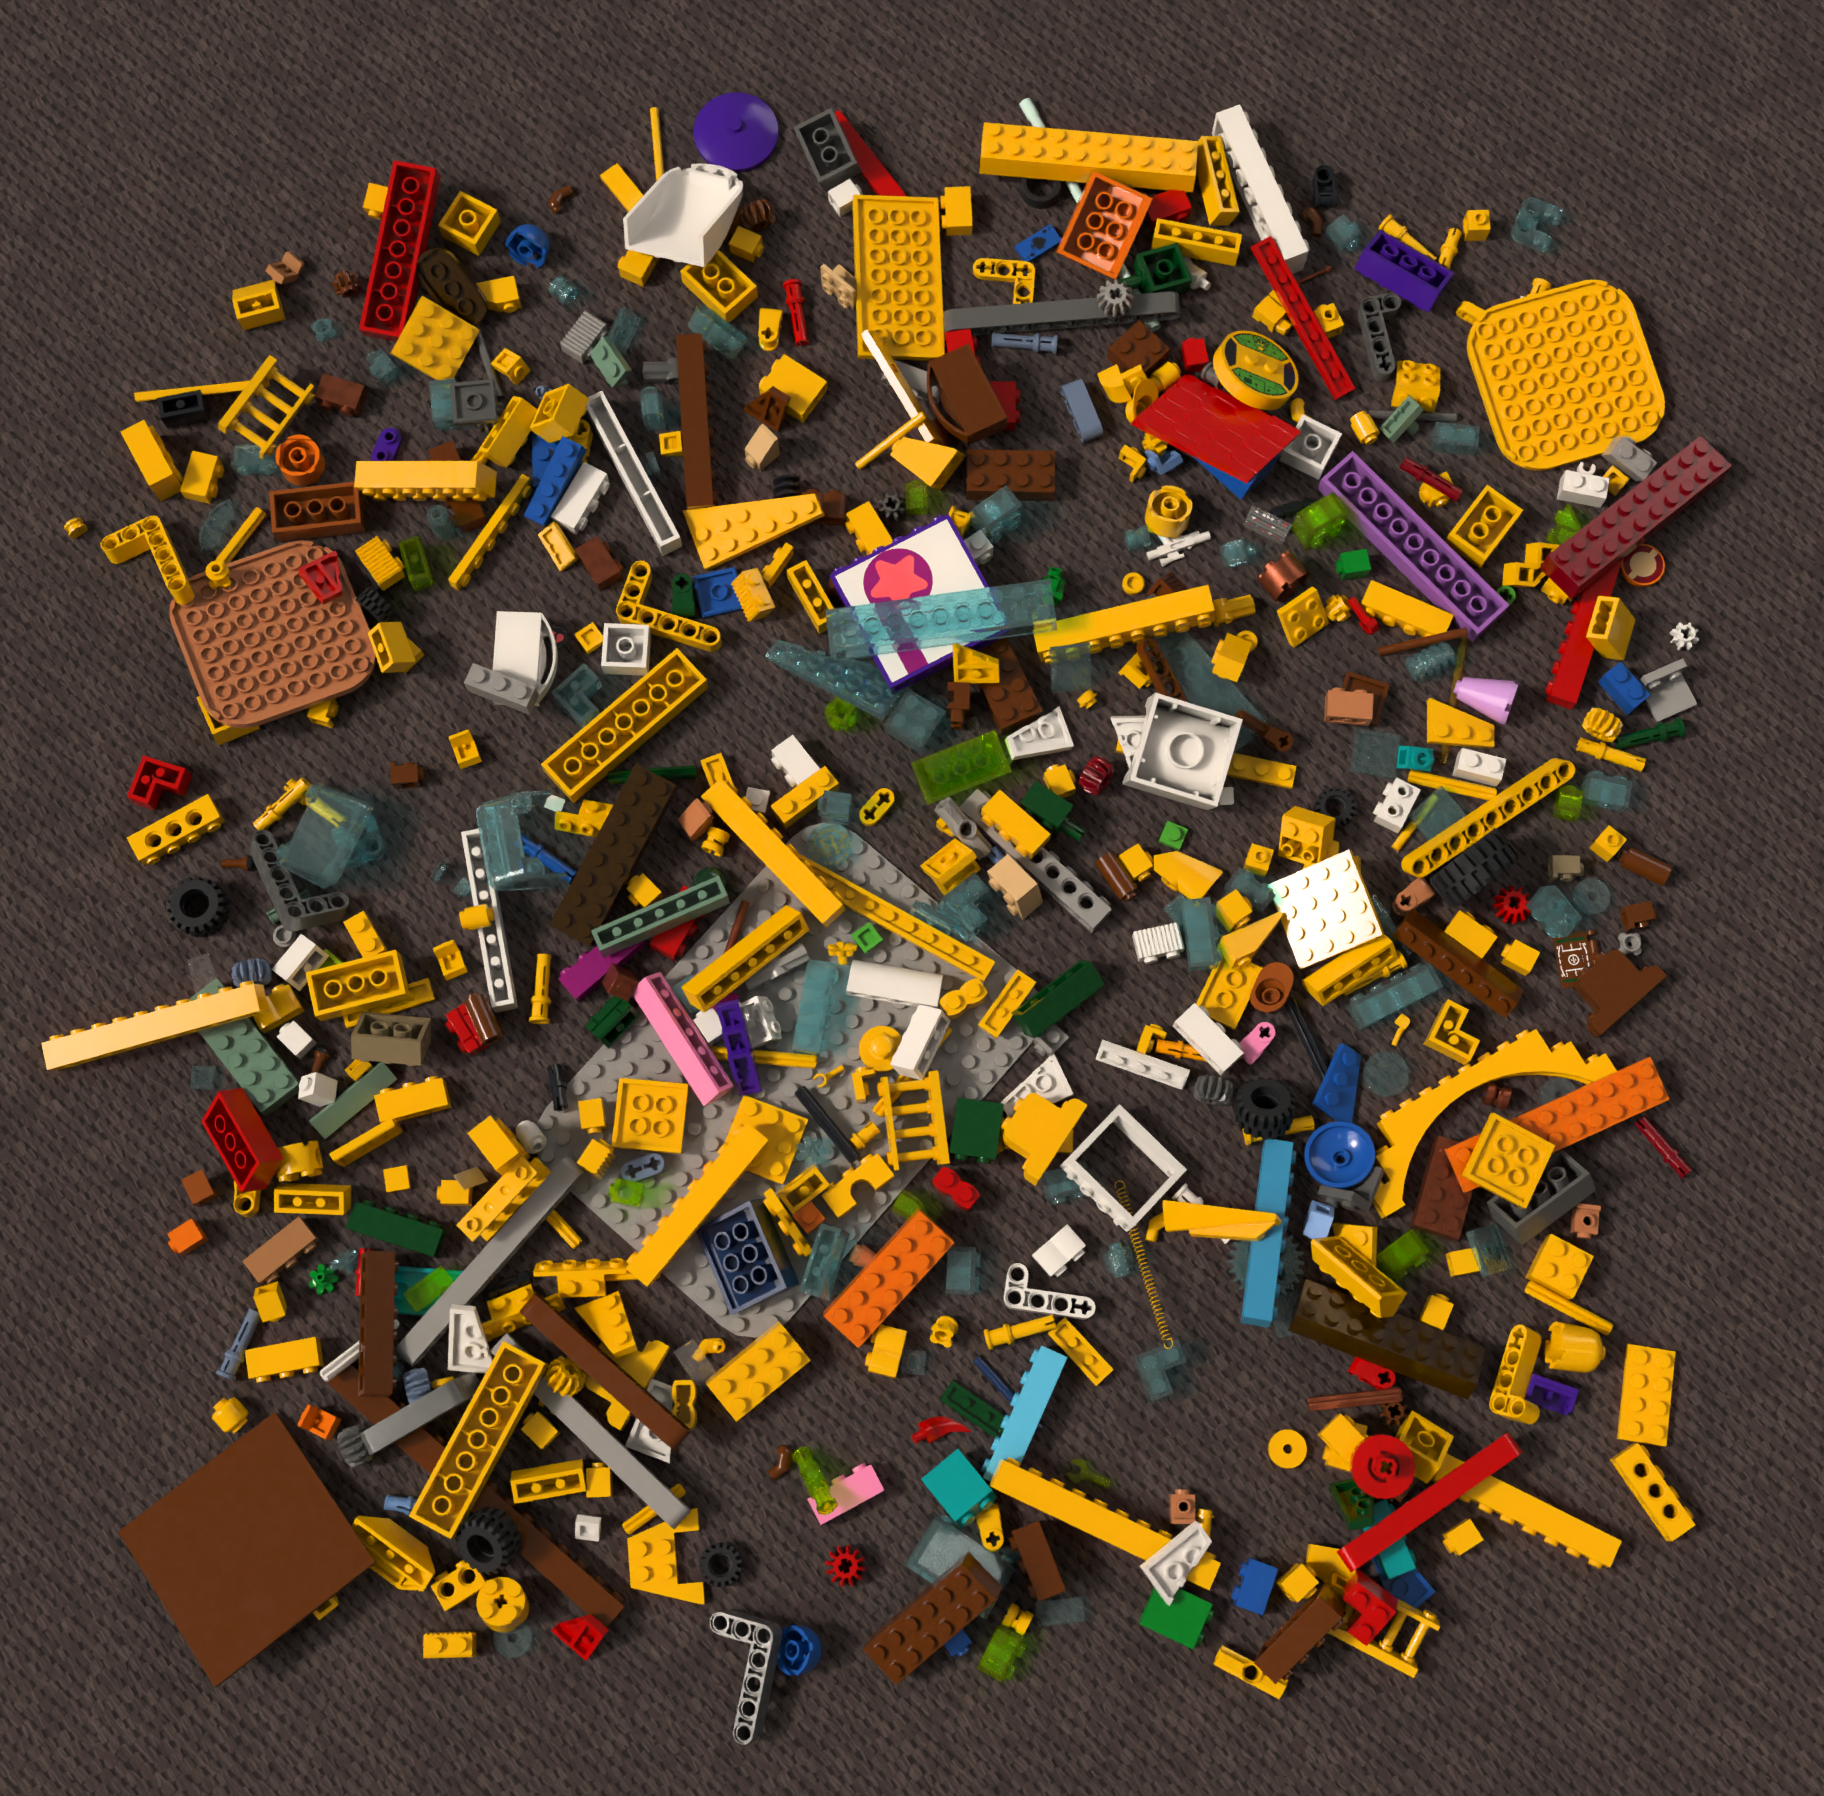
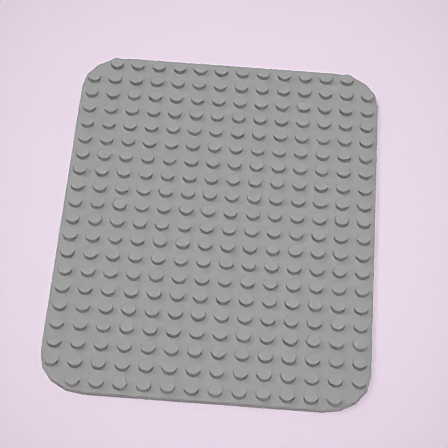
[537,823,1038,1338]

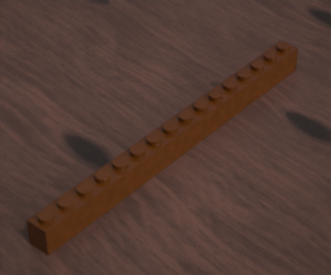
[320,1354,626,1629]

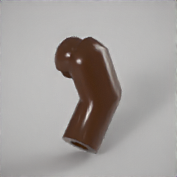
[548,185,574,213]
[1302,207,1323,238]
[768,1445,793,1481]

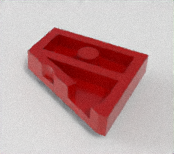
[298,551,342,605]
[551,1614,609,1661]

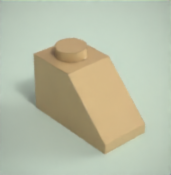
[745,424,780,471]

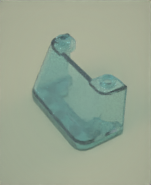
[276,783,374,889]
[904,1514,1016,1619]

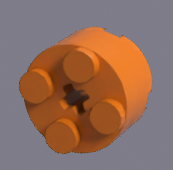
[275,435,325,486]

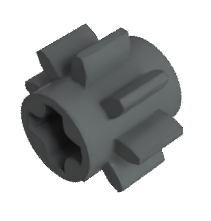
[879,493,905,521]

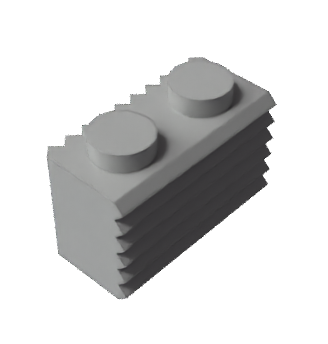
[560,310,609,364]

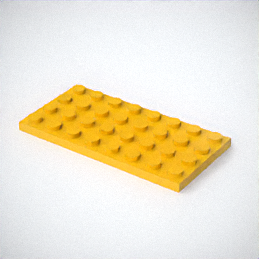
[852,195,945,361]

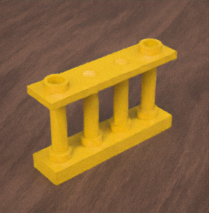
[218,355,315,460]
[877,1070,950,1170]
[457,1156,551,1242]
[1328,1575,1440,1678]

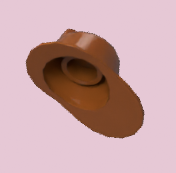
[1250,962,1294,1014]

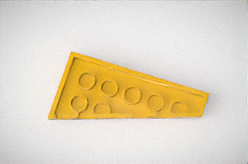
[683,494,825,570]

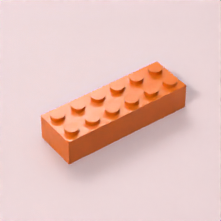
[823,1208,955,1348]

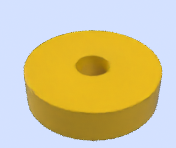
[1268,1430,1307,1468]

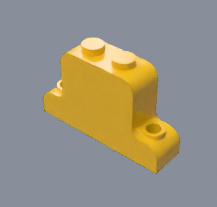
[1001,1093,1087,1186]
[584,1341,671,1431]

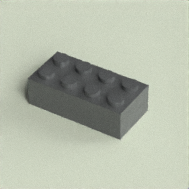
[1487,1149,1596,1245]

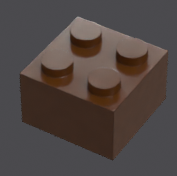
[1107,320,1170,378]

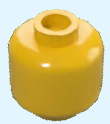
[212,1397,248,1433]

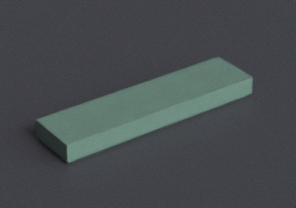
[309,1062,397,1139]

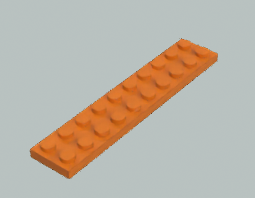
[1444,1057,1670,1193]

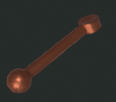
[1295,265,1332,285]

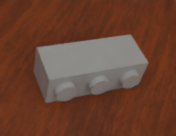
[464,663,539,715]

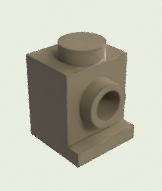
[1548,855,1584,882]

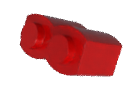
[932,1167,980,1211]

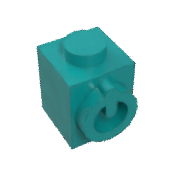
[1396,746,1434,771]

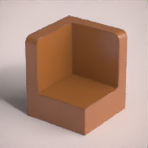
[181,1170,219,1207]

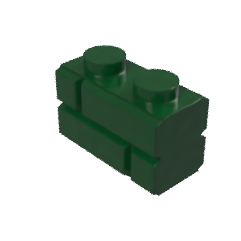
[585,996,641,1049]

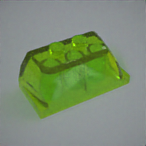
[910,730,1011,805]

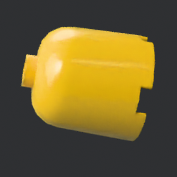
[1544,1321,1606,1373]

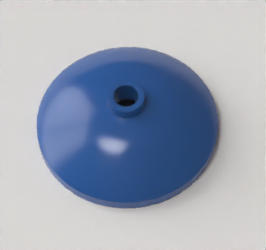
[1304,1121,1375,1189]

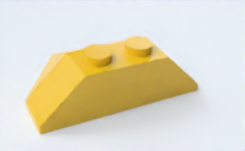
[352,1516,435,1592]

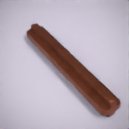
[1308,1387,1403,1411]

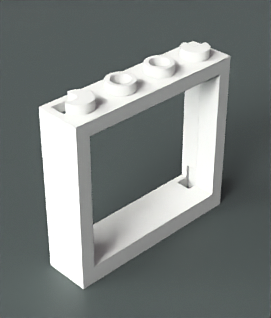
[1060,1104,1187,1232]

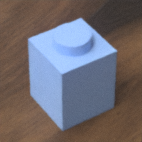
[1303,1200,1334,1239]

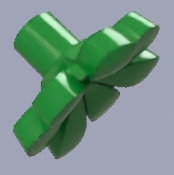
[309,1264,340,1295]

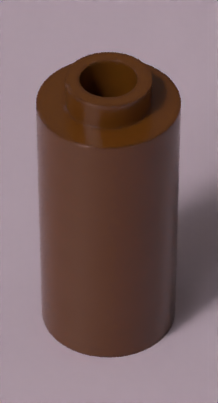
[1618,846,1672,886]
[1095,851,1139,902]
[464,992,504,1046]

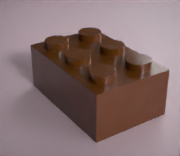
[1008,1521,1066,1601]

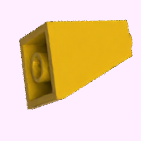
[890,437,966,491]

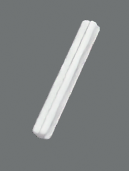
[320,1319,399,1382]

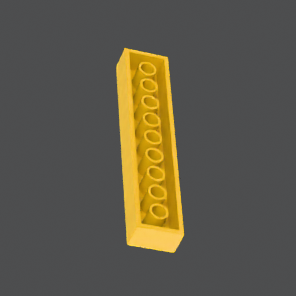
[979,122,1198,192]

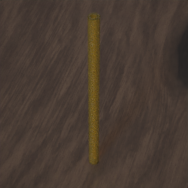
[1438,636,1469,765]

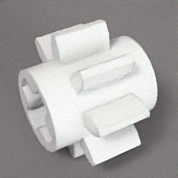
[1670,622,1699,650]

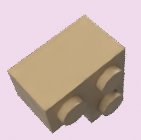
[987,854,1043,919]

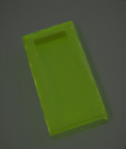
[403,1265,454,1313]

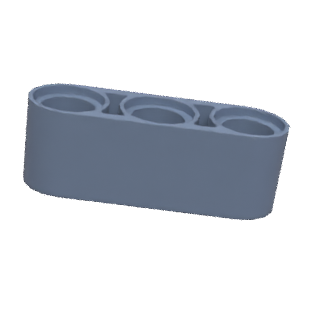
[1060,379,1103,443]

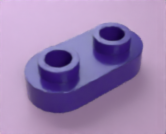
[371,428,402,461]

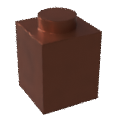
[602,963,638,1001]

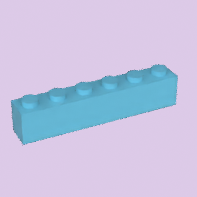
[981,1345,1068,1481]

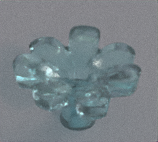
[796,1136,826,1167]
[329,1248,358,1275]

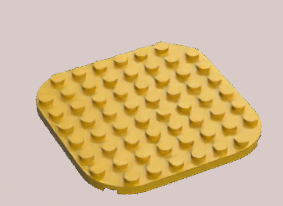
[1467,280,1665,471]

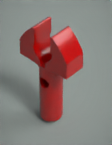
[1348,597,1379,635]

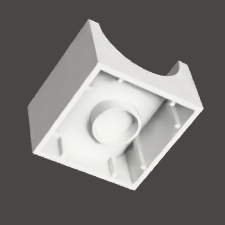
[1122,693,1243,810]

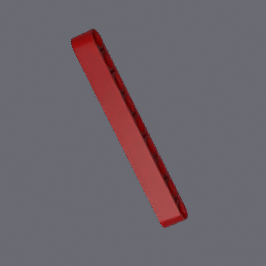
[1337,1432,1523,1572]

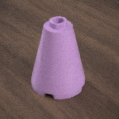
[1453,677,1519,725]

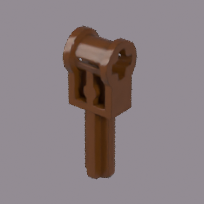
[1235,709,1293,752]

